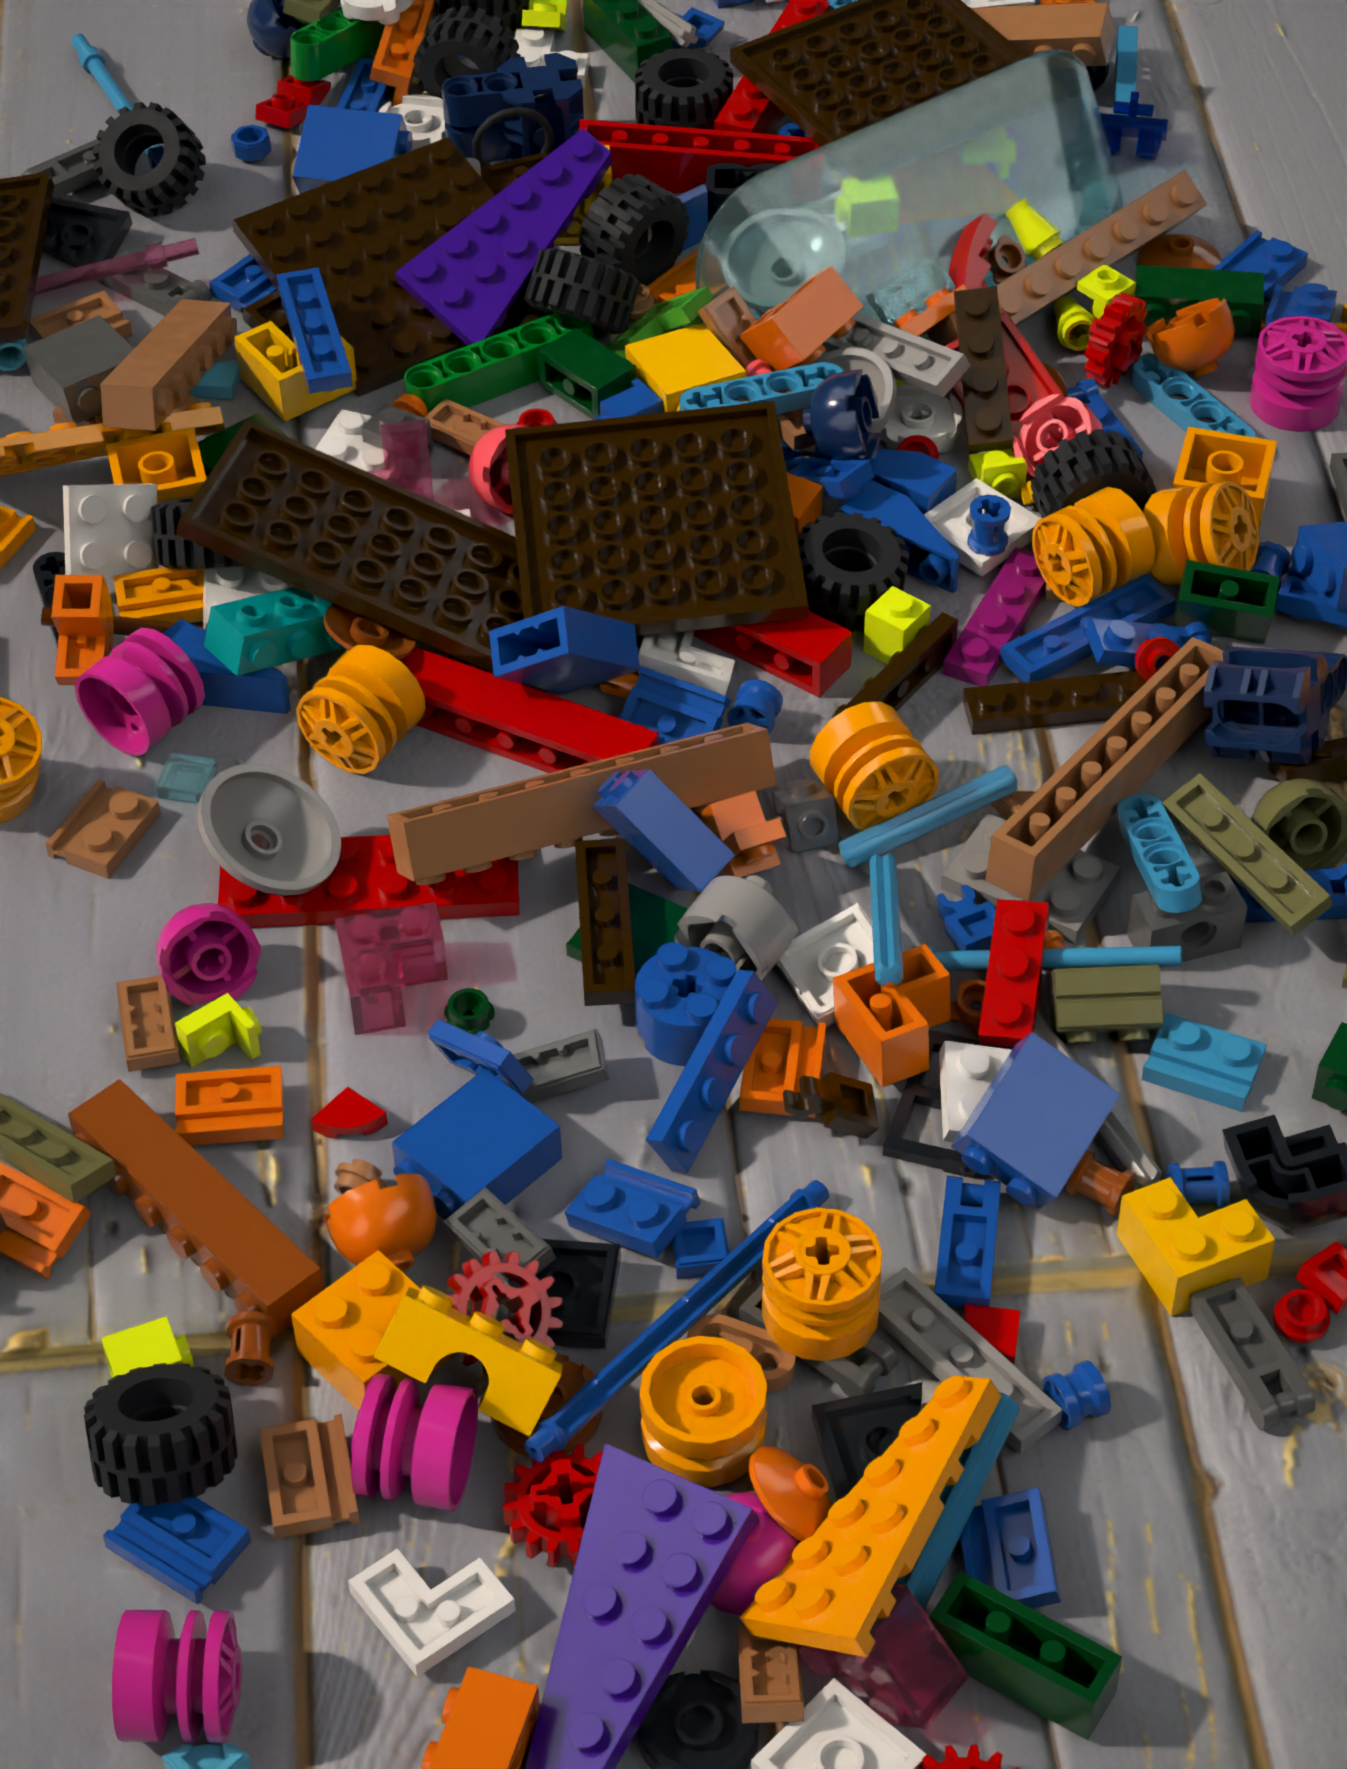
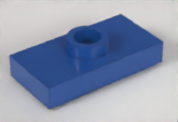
[427,1019,534,1094]

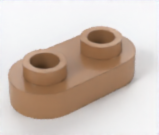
[687,1314,796,1393]

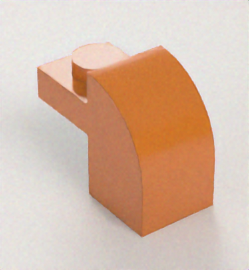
[51,575,114,685]
[699,790,786,878]

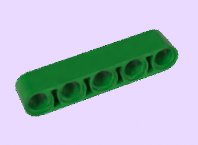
[290,7,385,81]
[404,312,594,413]

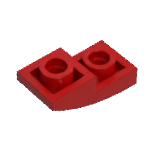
[255,75,331,129]
[947,213,997,293]

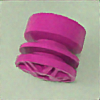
[1249,316,1347,432]
[75,627,205,756]
[351,1373,478,1512]
[112,1610,242,1743]

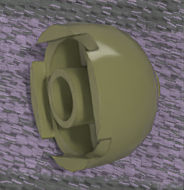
[1251,779,1347,870]

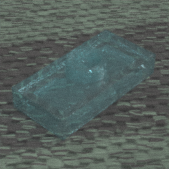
[865,251,956,327]

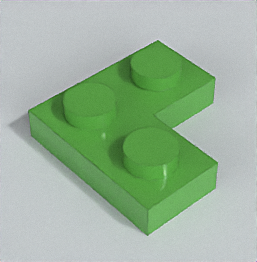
[606,286,715,358]

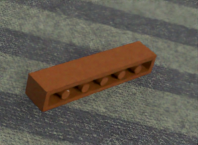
[68,1079,324,1336]

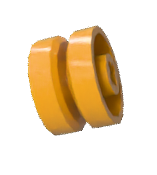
[639,1336,767,1488]

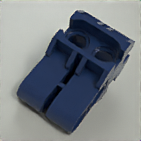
[442,53,584,162]
[1204,646,1347,765]

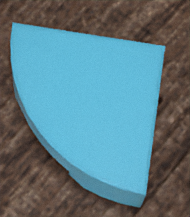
[190,361,240,400]
[162,1743,252,1769]

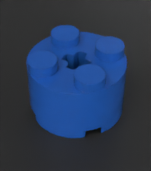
[635,942,736,1066]

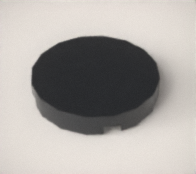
[637,1669,760,1769]

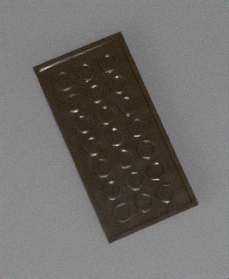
[176,419,525,685]

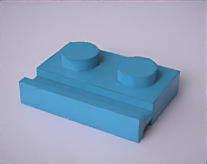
[1141,1013,1267,1112]

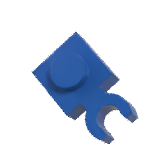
[937,885,996,951]

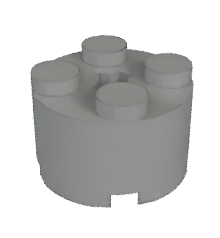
[674,875,798,981]

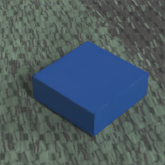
[671,1218,730,1279]

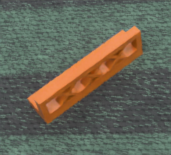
[369,0,435,108]

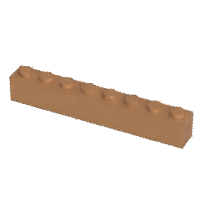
[927,170,1207,346]
[985,637,1224,901]
[387,723,777,885]

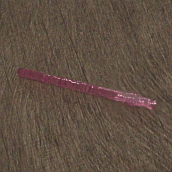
[35,238,200,295]

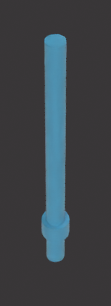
[71,34,159,156]
[913,946,1182,971]

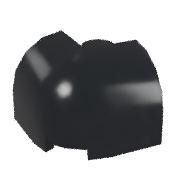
[1222,1114,1347,1230]

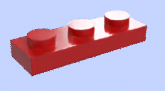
[978,899,1050,1048]

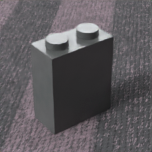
[23,315,134,424]

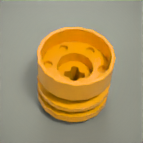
[1143,481,1259,586]
[1032,487,1155,607]
[296,645,426,774]
[0,697,42,823]
[810,702,939,831]
[762,1207,882,1361]

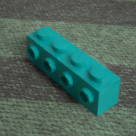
[204,586,345,676]

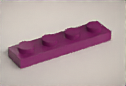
[943,547,1046,687]

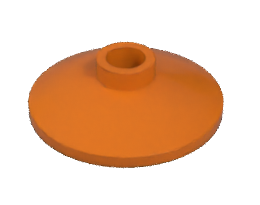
[749,1445,833,1542]

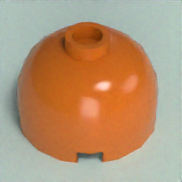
[1145,298,1235,377]
[324,1173,437,1272]

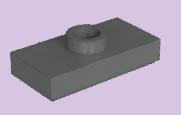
[513,1029,609,1103]
[443,1187,556,1288]

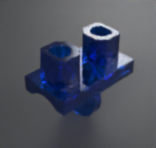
[1094,91,1168,160]

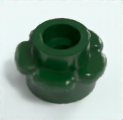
[444,988,495,1035]

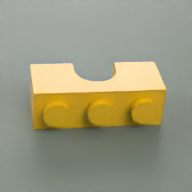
[374,1285,563,1437]

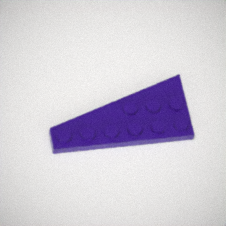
[395,128,612,346]
[525,1443,758,1769]

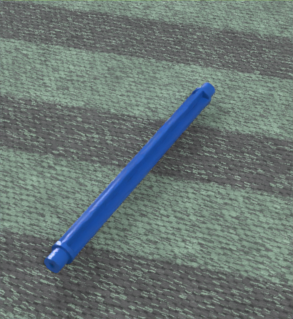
[524,1180,829,1462]

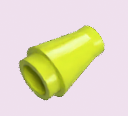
[1005,199,1064,261]
[1054,296,1095,351]

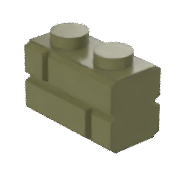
[1049,965,1163,1045]

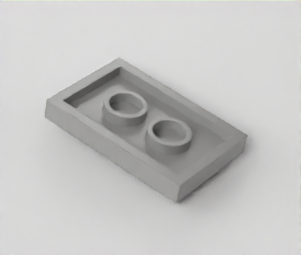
[941,812,1121,945]

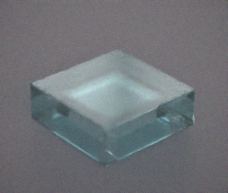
[155,752,218,804]

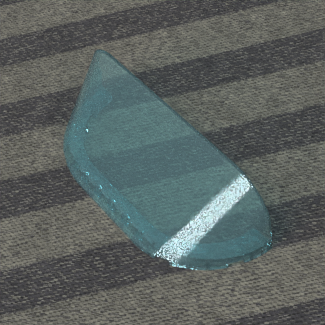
[696,49,1123,366]

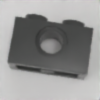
[1127,871,1247,968]

